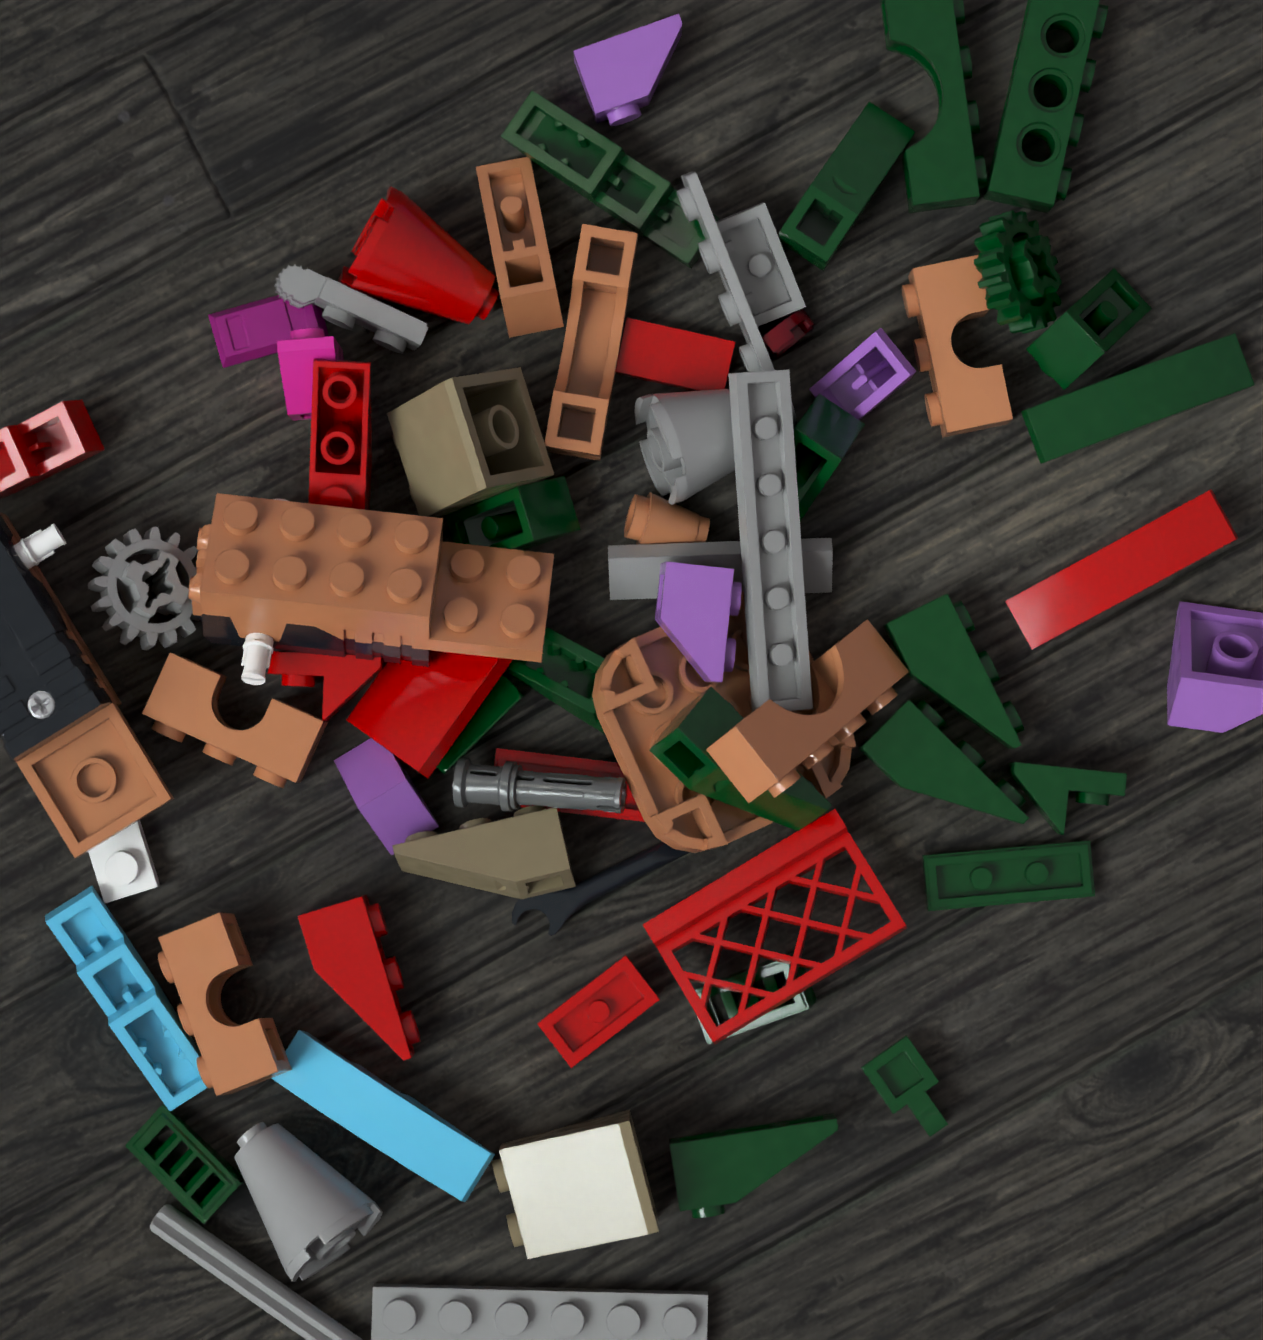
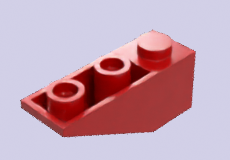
[308,359,372,510]
[298,894,421,1061]

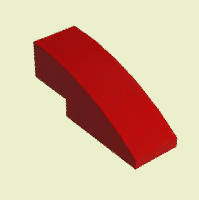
[0,400,105,499]

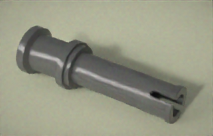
[453,758,627,814]

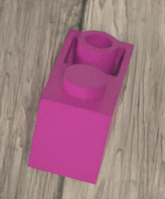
[277,328,344,421]

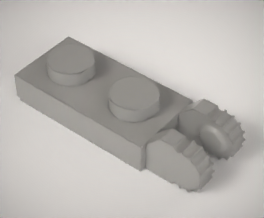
[274,264,429,354]

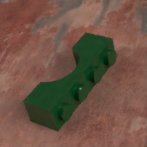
[880,0,987,213]

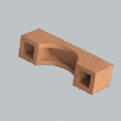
[544,224,638,461]
[706,619,909,803]

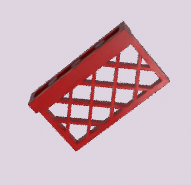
[643,809,907,1045]

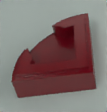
[762,309,815,359]

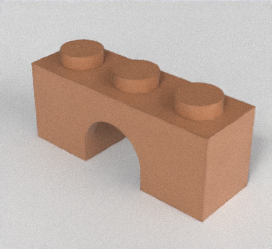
[902,255,1013,438]
[142,652,328,788]
[158,913,292,1096]

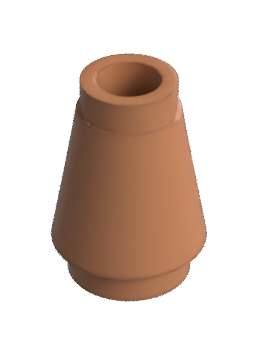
[624,492,710,545]

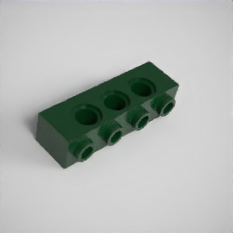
[983,0,1108,213]

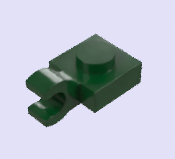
[861,1035,948,1137]

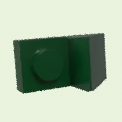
[1008,762,1127,835]

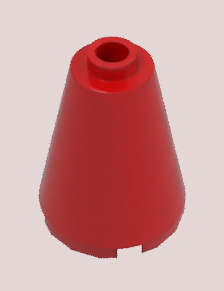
[338,186,499,325]

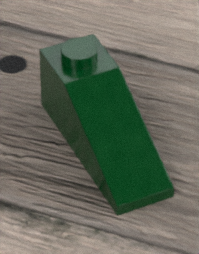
[669,1113,838,1218]

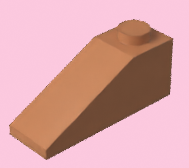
[476,157,564,338]

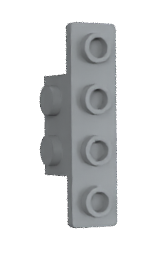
[676,172,806,372]

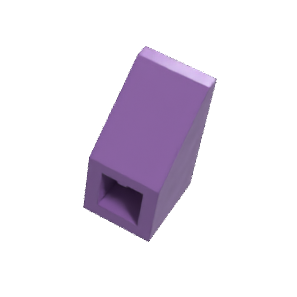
[655,561,742,683]

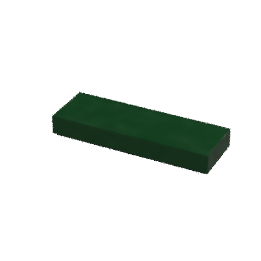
[922,840,1095,911]

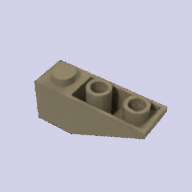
[392,805,576,899]

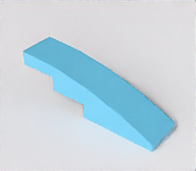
[45,886,207,1111]
[271,1030,495,1202]

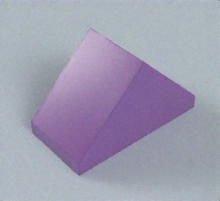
[809,328,916,420]
[334,738,439,855]

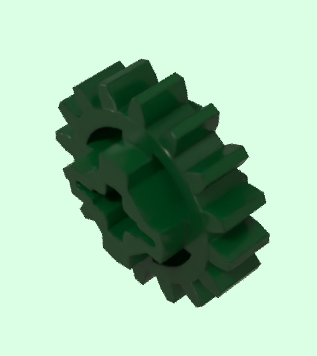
[974,210,1062,334]

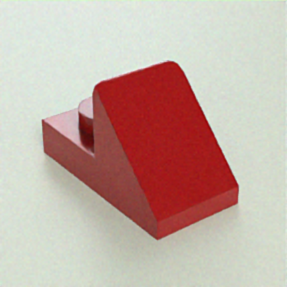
[268,651,385,721]

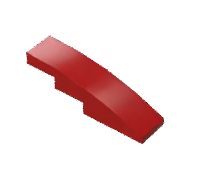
[1005,489,1238,650]

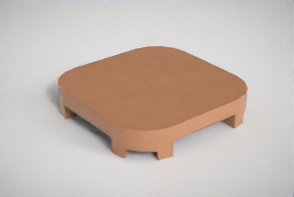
[592,592,856,853]

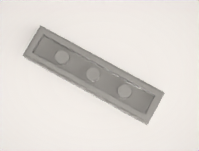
[608,538,833,600]

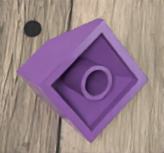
[1167,601,1263,733]

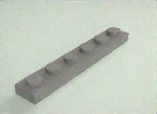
[728,369,813,712]
[371,1283,708,1340]

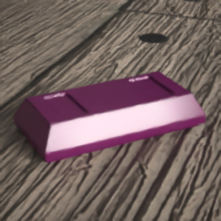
[208,295,329,368]

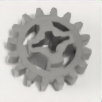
[88,527,200,650]

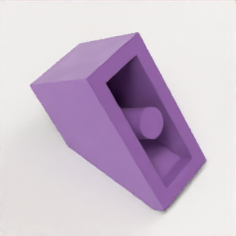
[573,14,682,126]

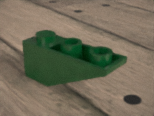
[778,102,915,271]
[883,594,1024,749]
[649,687,832,831]
[858,700,1029,824]

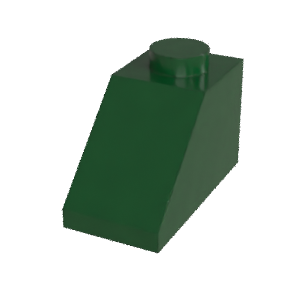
[1026,268,1152,390]
[794,393,865,521]
[445,476,581,550]

